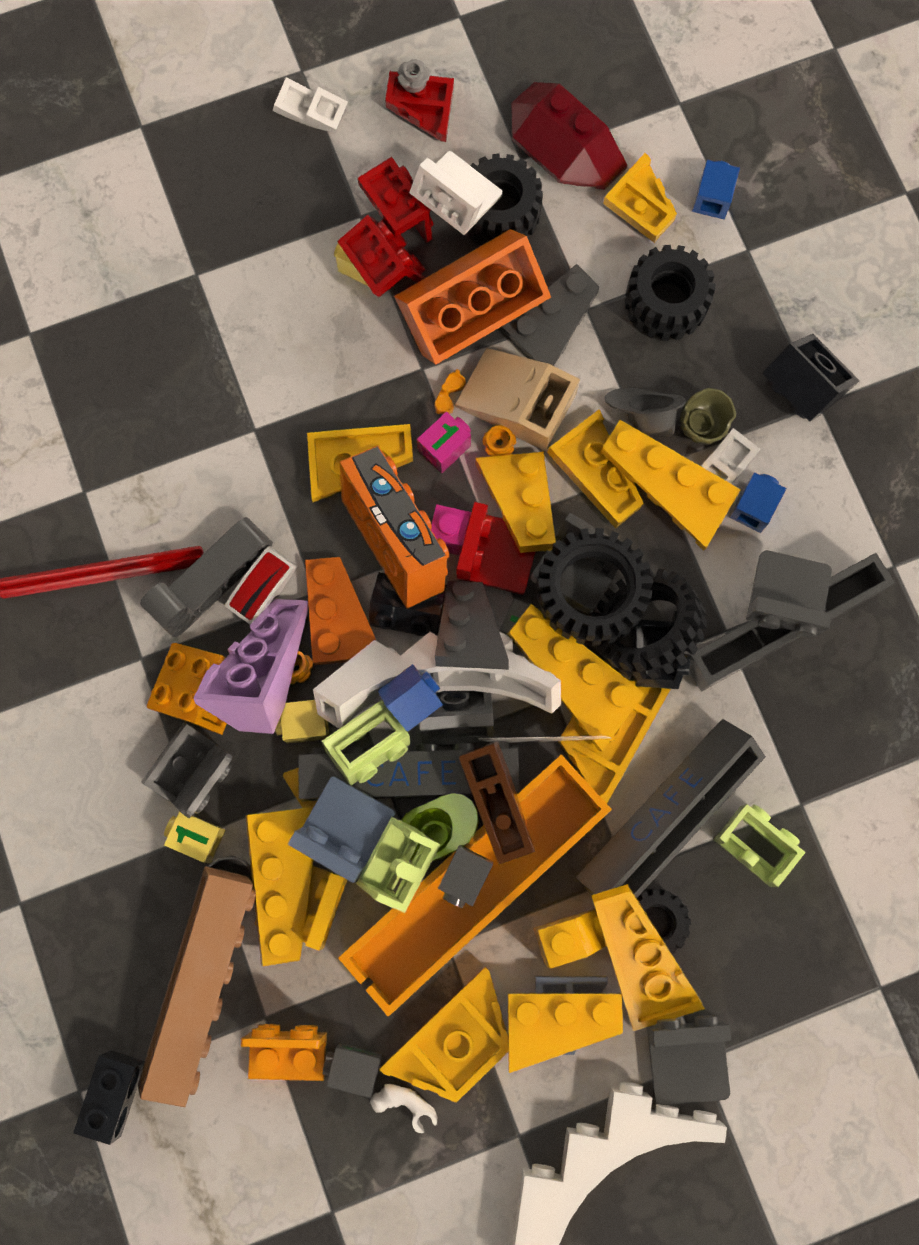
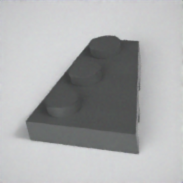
[502,264,599,366]
[435,581,509,670]

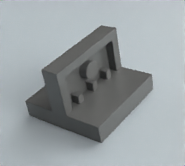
[419,691,494,745]

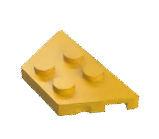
[558,680,671,804]
[379,967,508,1103]

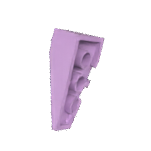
[193,599,309,734]

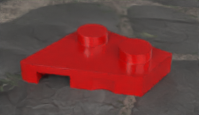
[385,71,454,142]

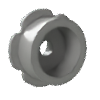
[398,59,430,93]

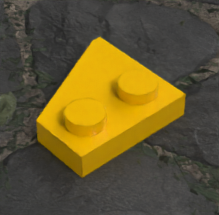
[603,153,677,243]

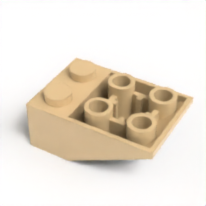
[455,348,580,452]

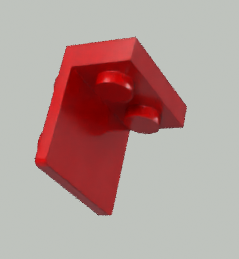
[357,157,434,243]
[337,215,425,297]
[456,501,536,595]

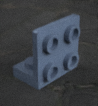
[288,776,396,883]

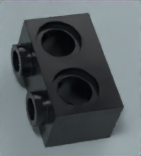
[73,1050,145,1145]

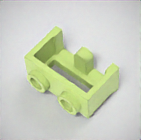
[322,700,410,785]
[713,804,806,887]
[356,816,441,913]

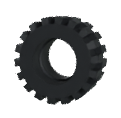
[469,153,543,246]
[625,244,716,341]

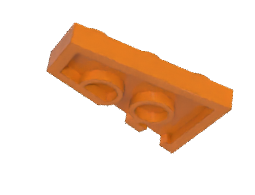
[305,557,376,665]

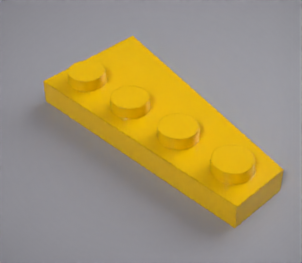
[601,420,741,551]
[507,604,645,751]
[245,807,314,966]
[591,884,705,1031]

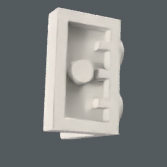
[409,151,502,235]

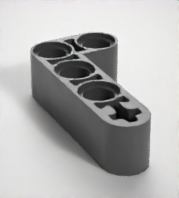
[140,517,273,637]

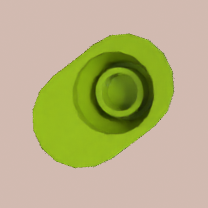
[401,793,479,861]

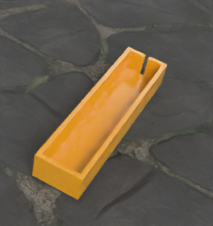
[338,754,612,1017]

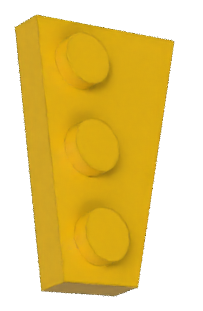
[307,424,413,503]

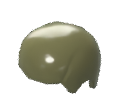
[680,388,736,445]

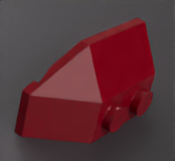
[511,82,628,190]

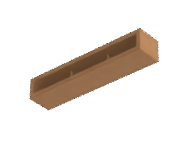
[138,866,256,1108]

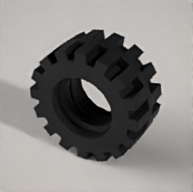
[637,889,691,954]

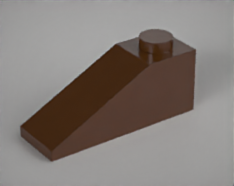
[459,741,535,865]

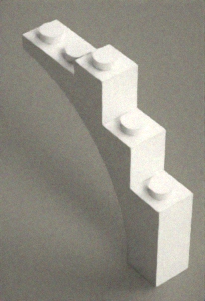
[313,632,561,729]
[512,1082,727,1245]

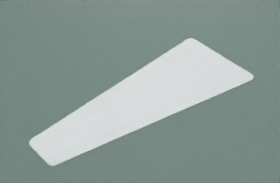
[478,736,611,743]

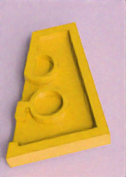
[547,409,644,528]
[475,452,556,553]
[508,993,623,1073]

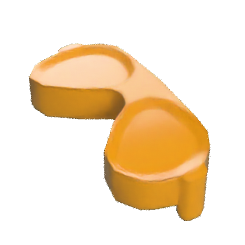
[434,369,466,414]

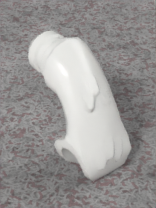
[370,1084,438,1133]

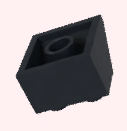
[762,333,860,422]

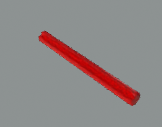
[0,546,204,599]

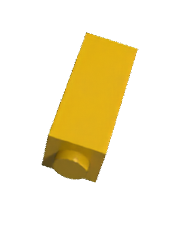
[533,908,607,969]

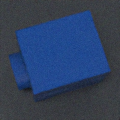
[692,160,740,220]
[729,472,787,533]
[378,664,443,732]

